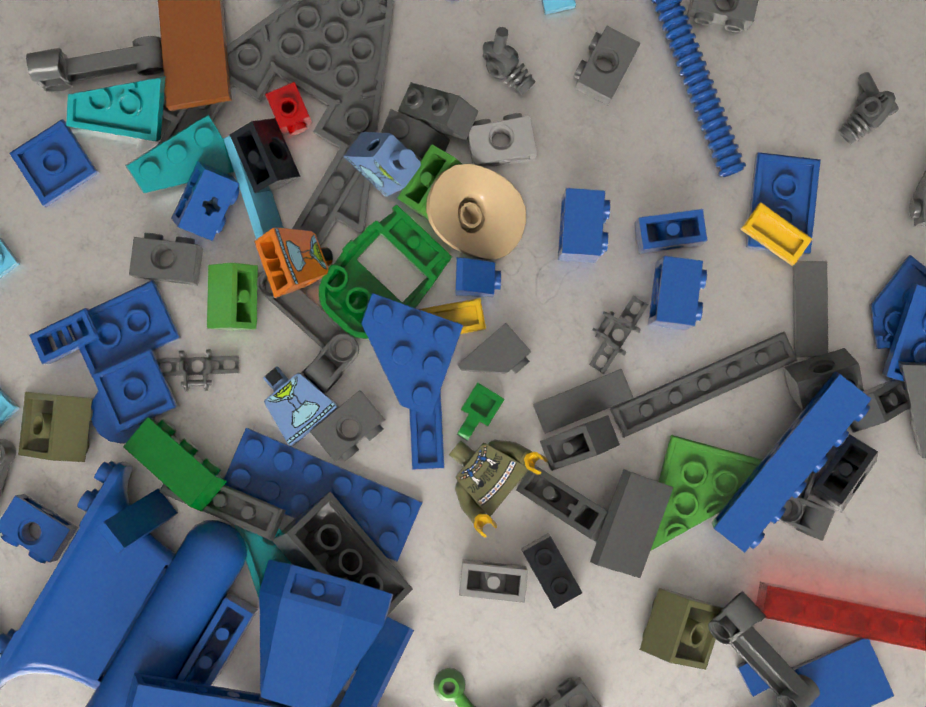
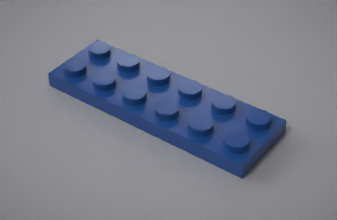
[224,428,422,562]

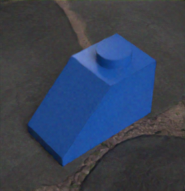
[456,258,501,297]

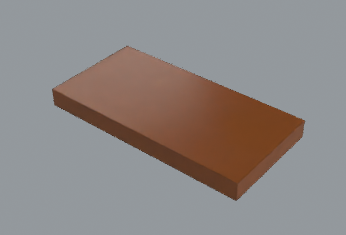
[158,0,232,111]

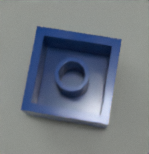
[558,188,610,263]
[648,256,707,330]

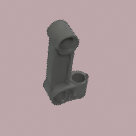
[26,36,164,92]
[257,271,359,394]
[778,471,835,541]
[708,591,820,707]

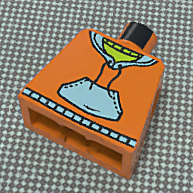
[254,227,333,298]

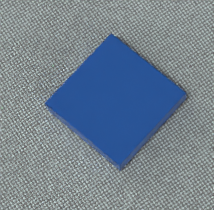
[9,119,99,207]
[91,348,178,433]

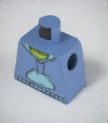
[343,132,421,197]
[263,366,339,446]

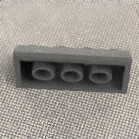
[273,492,413,616]

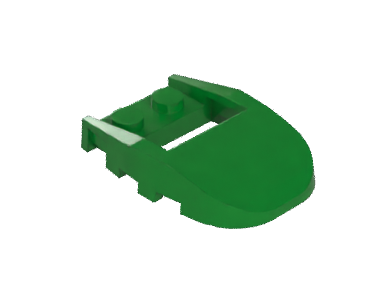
[319,205,452,339]

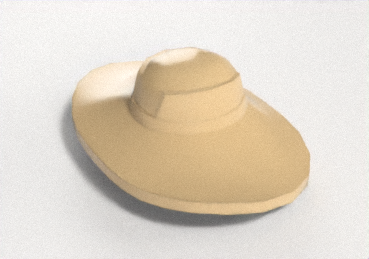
[426,164,526,260]

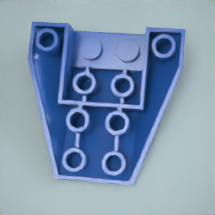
[259,560,393,707]

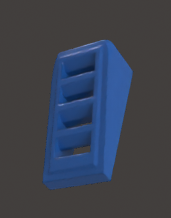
[29,308,100,364]

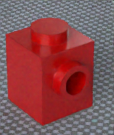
[265,82,312,136]

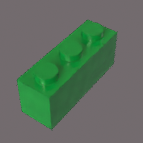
[123,417,227,512]

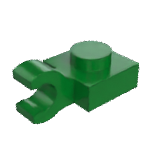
[457,382,505,441]

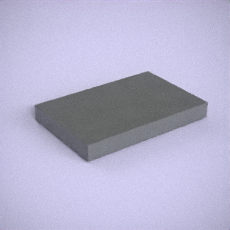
[590,469,674,578]

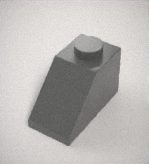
[381,109,450,162]
[457,323,531,374]
[850,379,910,433]
[540,415,620,471]

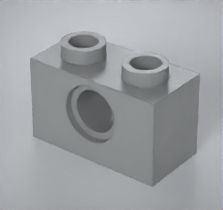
[467,113,537,168]
[459,559,528,603]

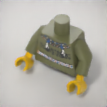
[449,440,548,537]

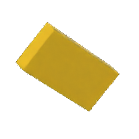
[740,202,812,266]
[419,298,486,334]

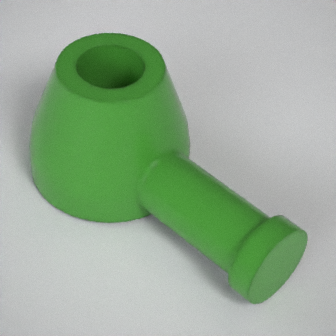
[433,668,474,707]

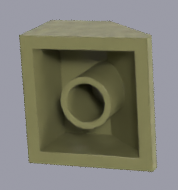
[18,392,93,462]
[639,588,723,670]

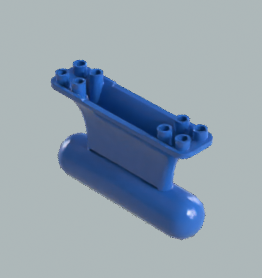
[0,461,247,707]

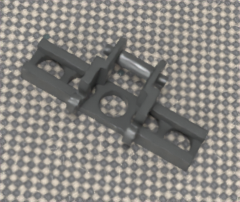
[589,295,649,374]
[157,349,239,392]

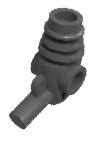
[482,27,536,95]
[838,72,899,144]

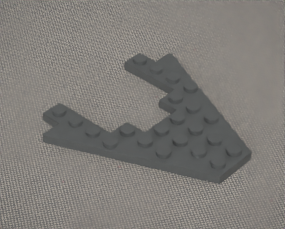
[158,0,394,246]

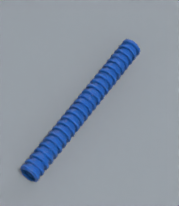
[651,0,746,177]

